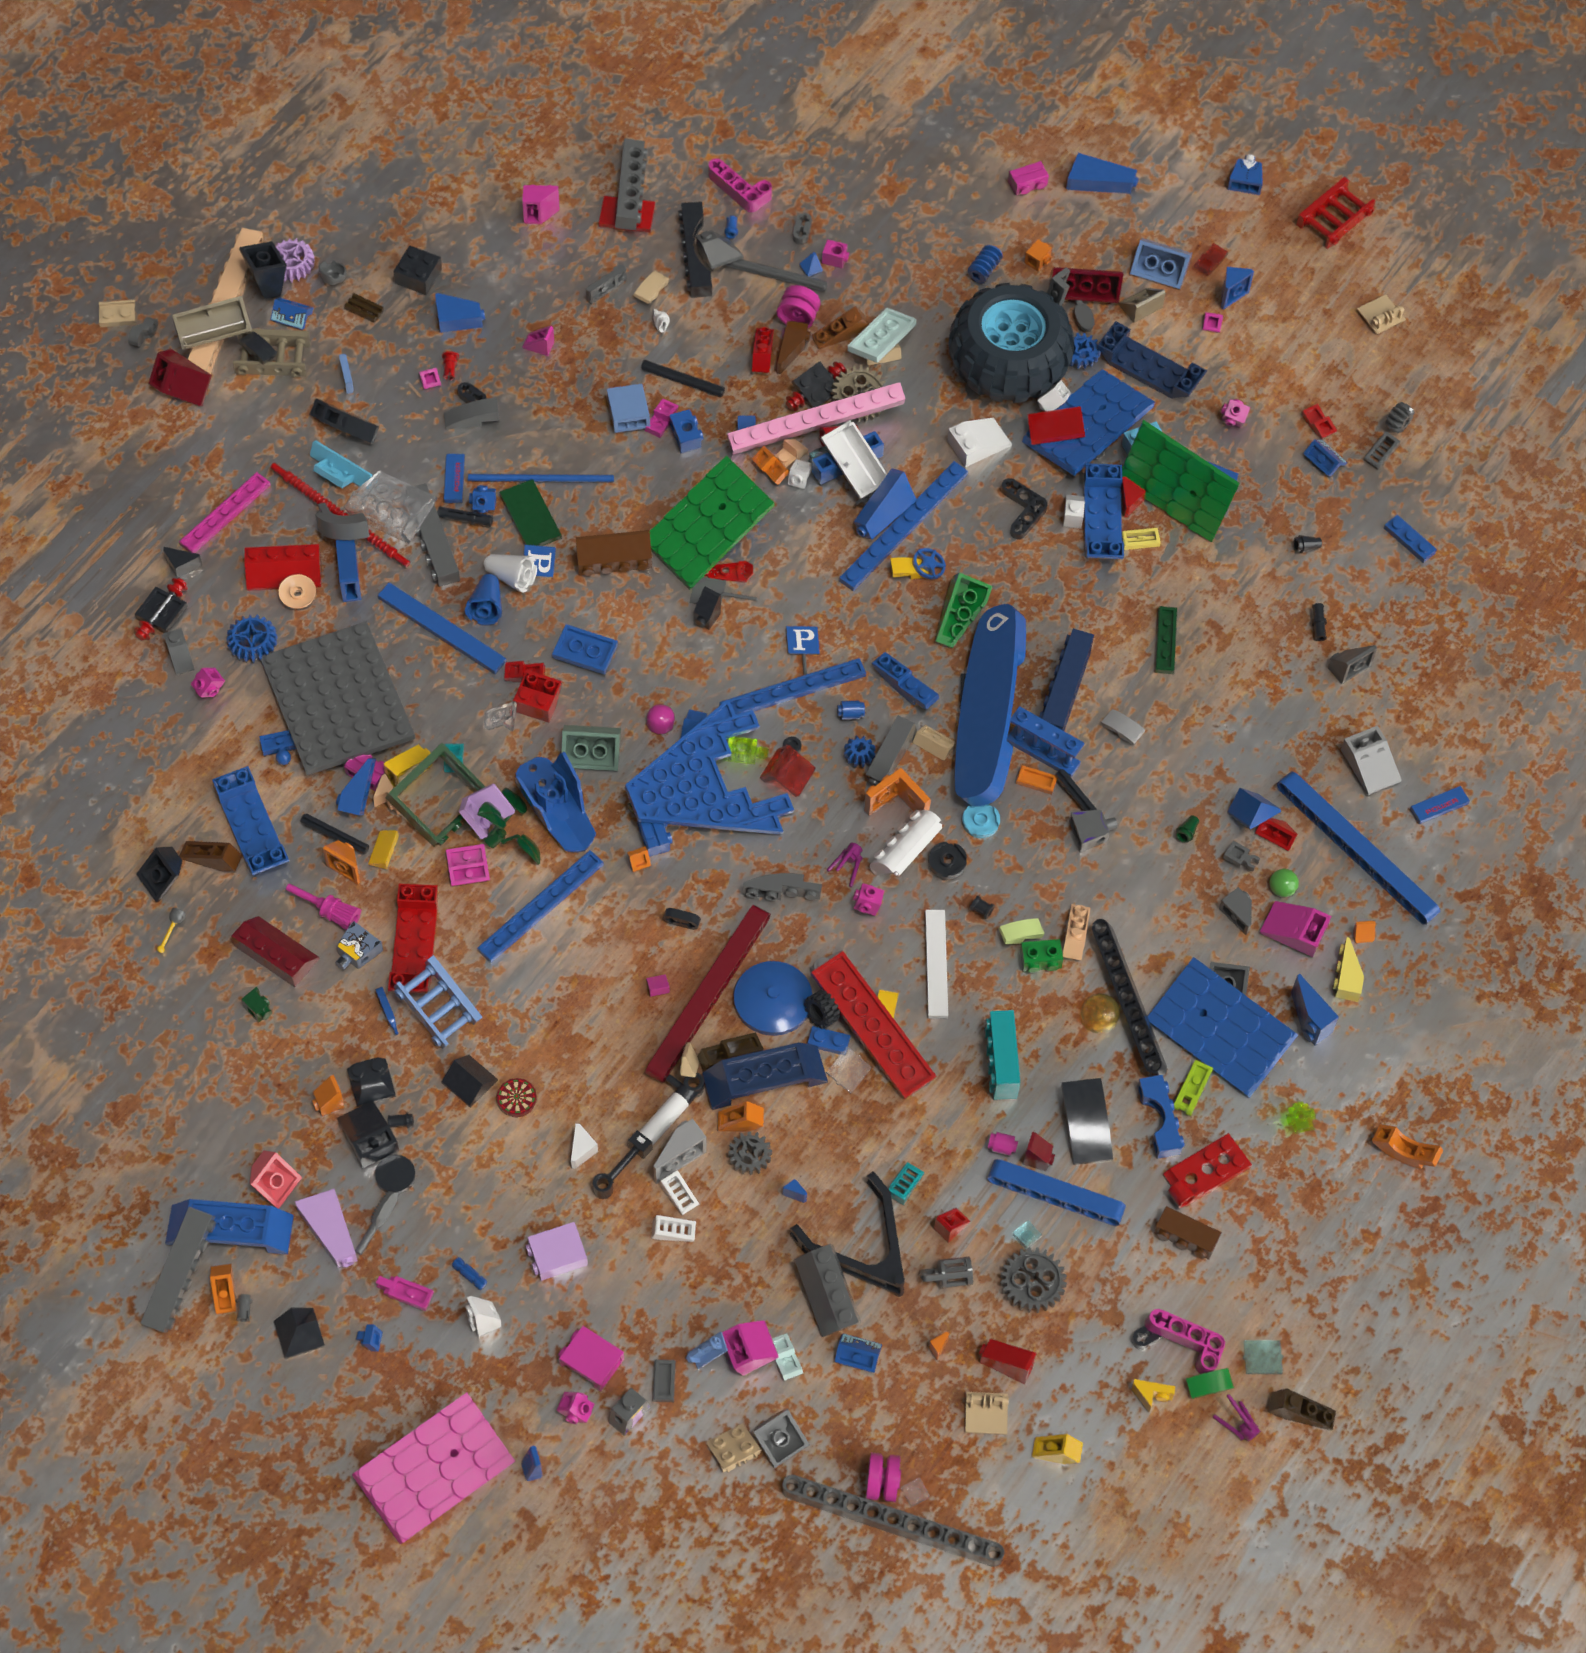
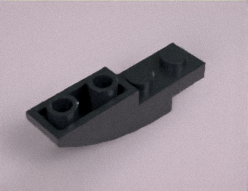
[309,398,380,443]

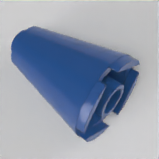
[465,574,502,625]

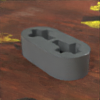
[793,213,812,244]

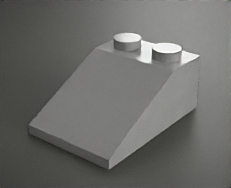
[654,1118,706,1184]

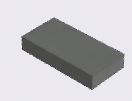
[653,1360,676,1402]

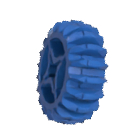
[226,614,278,663]

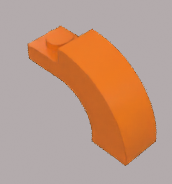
[1372,1124,1443,1169]

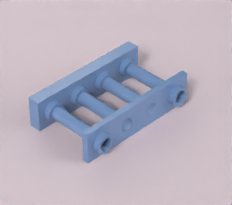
[394,955,482,1049]

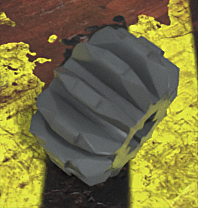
[1385,402,1414,434]

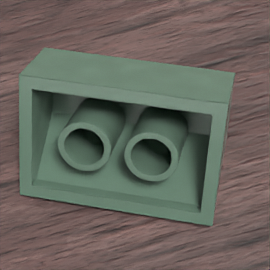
[562,725,621,771]

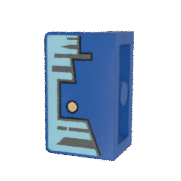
[271,298,314,329]
[1303,439,1347,477]
[834,1334,882,1373]

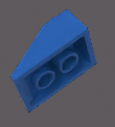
[1291,974,1339,1046]

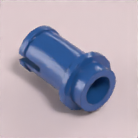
[724,216,738,239]

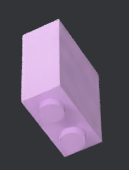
[525,1222,588,1281]

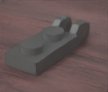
[586,264,627,304]

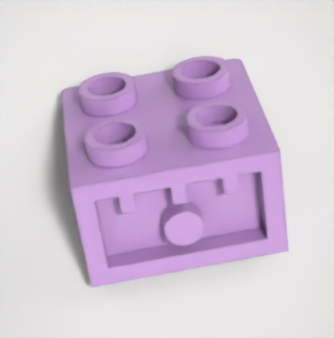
[459,784,515,839]

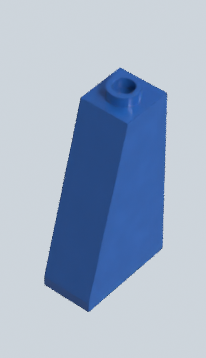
[1066,153,1139,194]
[854,468,917,540]
[336,539,362,602]

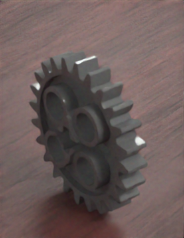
[1000,1247,1067,1313]

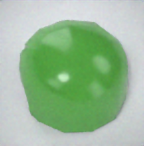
[1269,868,1299,897]

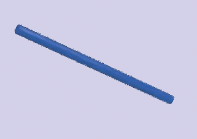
[468,474,614,482]

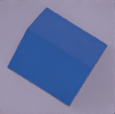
[1221,267,1254,310]
[1228,788,1281,829]

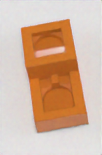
[752,446,790,485]

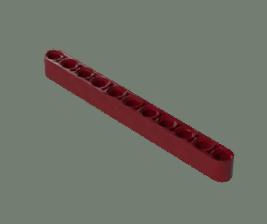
[645,905,771,1083]

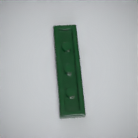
[1155,606,1177,674]

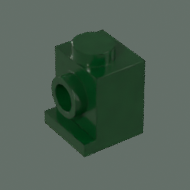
[241,987,272,1023]

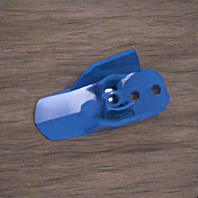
[515,752,596,852]

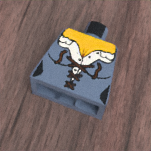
[335,921,383,970]

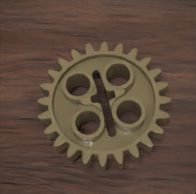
[830,365,886,423]

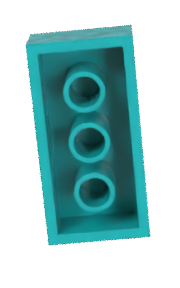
[984,1010,1021,1100]

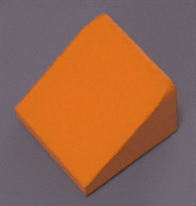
[1353,920,1376,943]
[929,1332,949,1360]

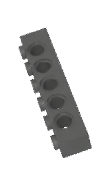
[615,138,647,230]

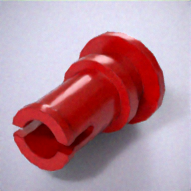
[442,351,459,380]

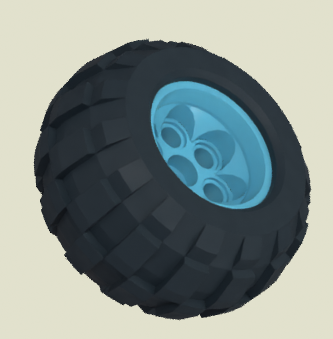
[948,283,1074,403]

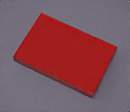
[599,195,656,233]
[1027,406,1085,445]

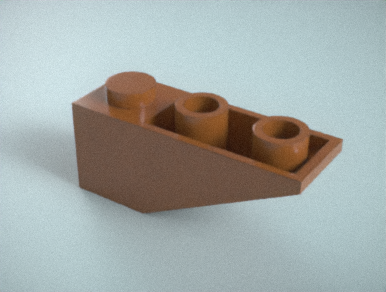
[812,306,869,349]

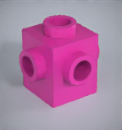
[1220,399,1250,428]
[191,668,225,697]
[852,883,884,916]
[556,1392,594,1424]

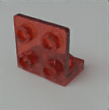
[760,745,816,797]

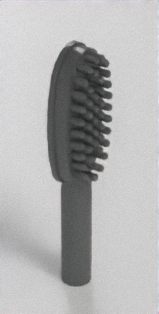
[1075,287,1095,332]
[355,1191,398,1255]

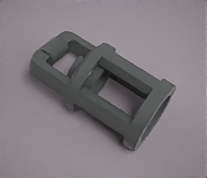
[919,1256,973,1288]

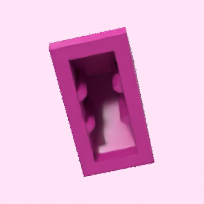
[522,326,554,356]

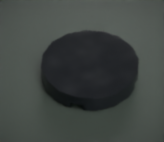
[375,1155,416,1194]

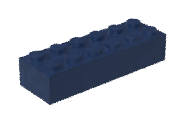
[1039,628,1094,731]

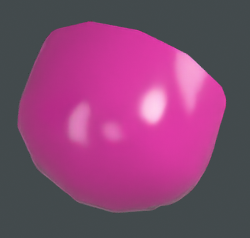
[646,704,675,734]

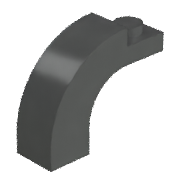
[315,503,370,540]

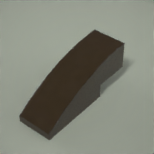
[697,1032,764,1071]

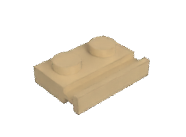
[99,300,136,327]

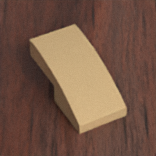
[634,271,669,304]

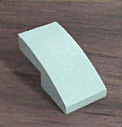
[772,1333,803,1381]

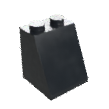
[239,241,287,299]

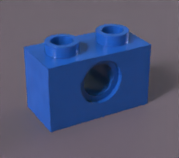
[669,409,704,453]

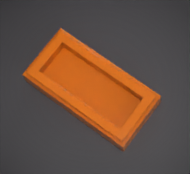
[1016,765,1057,795]

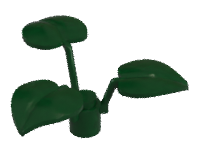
[477,787,541,865]

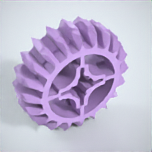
[275,238,315,282]

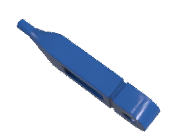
[375,987,399,1035]

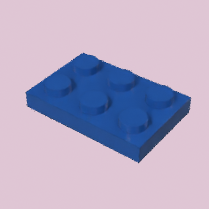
[552,624,618,675]

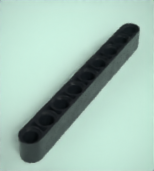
[1092,919,1167,1076]

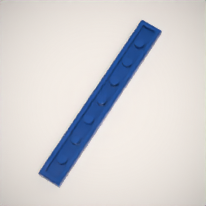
[378,582,507,674]
[719,658,866,715]
[477,850,604,963]

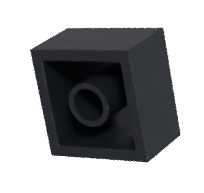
[393,245,442,296]

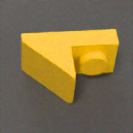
[1131,1379,1175,1412]

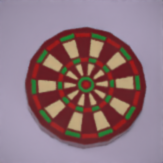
[497,1078,537,1118]

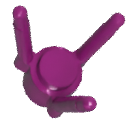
[827,842,863,887]
[1213,1394,1261,1442]

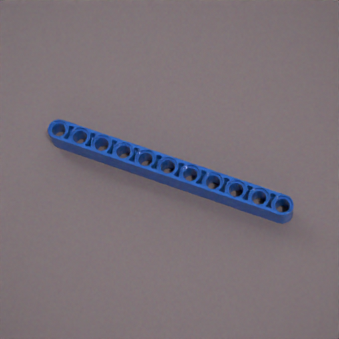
[1277,771,1440,925]

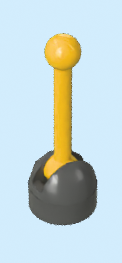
[157,908,187,953]

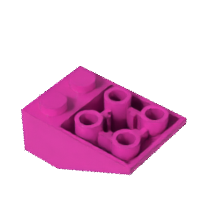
[1259,901,1332,957]

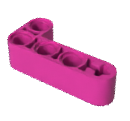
[708,158,772,212]
[1145,1309,1225,1374]

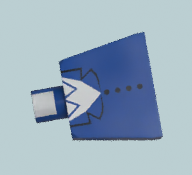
[1228,154,1263,195]

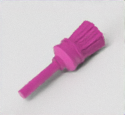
[286,883,362,930]

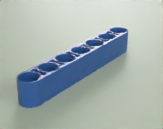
[987,1159,1126,1226]

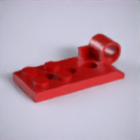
[1163,1133,1252,1208]

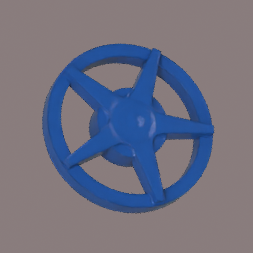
[913,548,946,579]

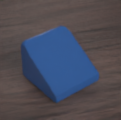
[738,416,756,430]
[782,1179,807,1203]

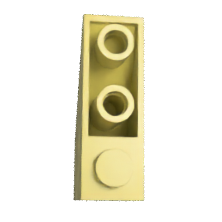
[1333,937,1364,1002]

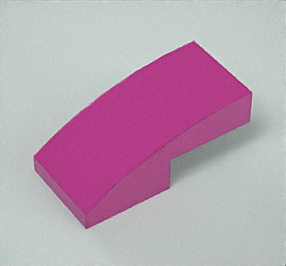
[645,399,678,438]

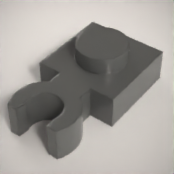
[1223,840,1260,871]

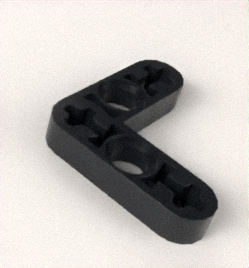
[1001,478,1048,540]

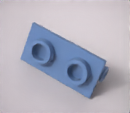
[686,1332,728,1369]

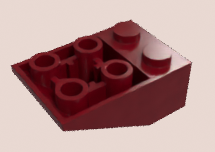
[148,349,212,406]

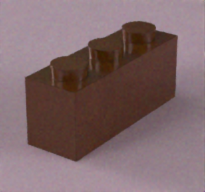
[1154,1206,1222,1260]

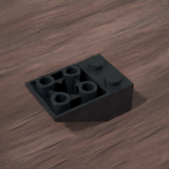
[337,1101,399,1168]

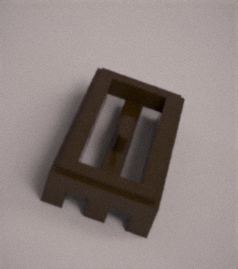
[344,293,384,323]

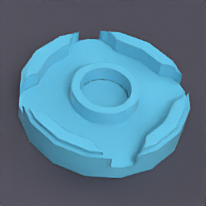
[962,804,1000,838]

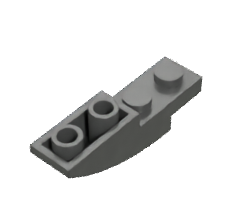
[743,873,822,901]

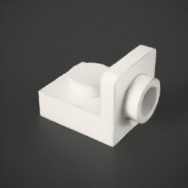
[788,459,812,489]

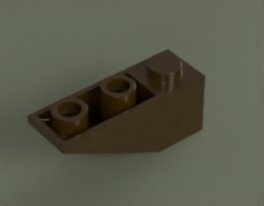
[1268,1388,1336,1431]

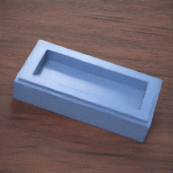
[339,354,354,394]

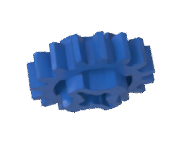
[1070,333,1101,369]

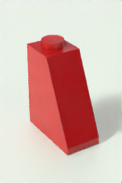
[978,1339,1037,1385]

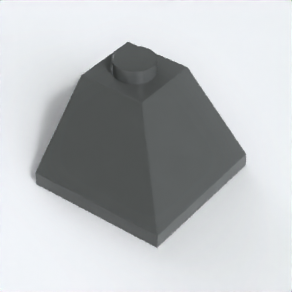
[696,230,744,269]
[1328,645,1377,684]
[1210,962,1250,995]

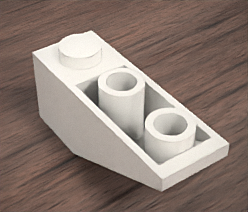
[465,1296,502,1336]

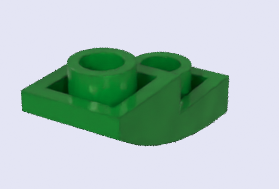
[1186,1368,1234,1399]

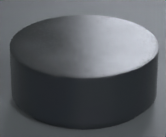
[783,737,802,756]

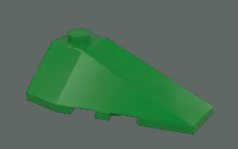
[935,573,993,648]

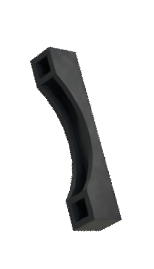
[678,201,712,298]

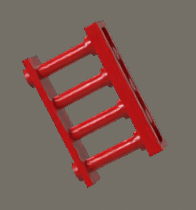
[1296,176,1376,249]

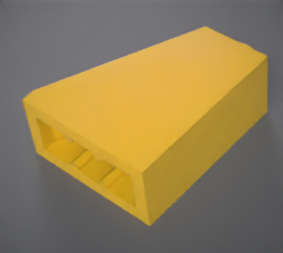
[383,745,433,788]

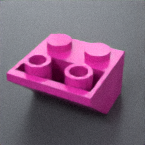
[523,185,560,224]
[722,1320,779,1376]

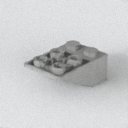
[1341,725,1402,795]

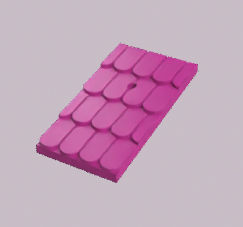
[352,1393,515,1545]

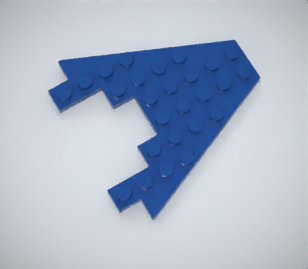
[624,699,794,835]

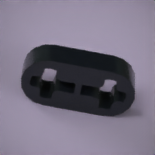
[457,382,487,403]
[663,908,701,930]
[1132,1319,1167,1350]

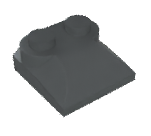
[752,1409,810,1468]

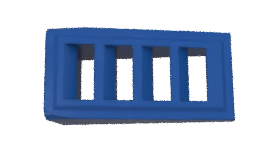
[522,1445,542,1481]

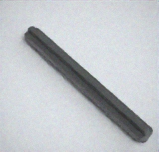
[726,259,827,291]

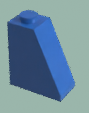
[435,293,485,333]

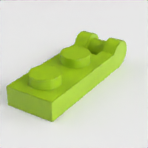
[1174,1060,1213,1116]

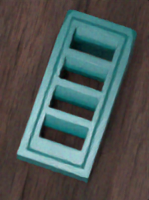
[888,1162,925,1205]

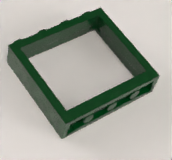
[385,743,485,847]

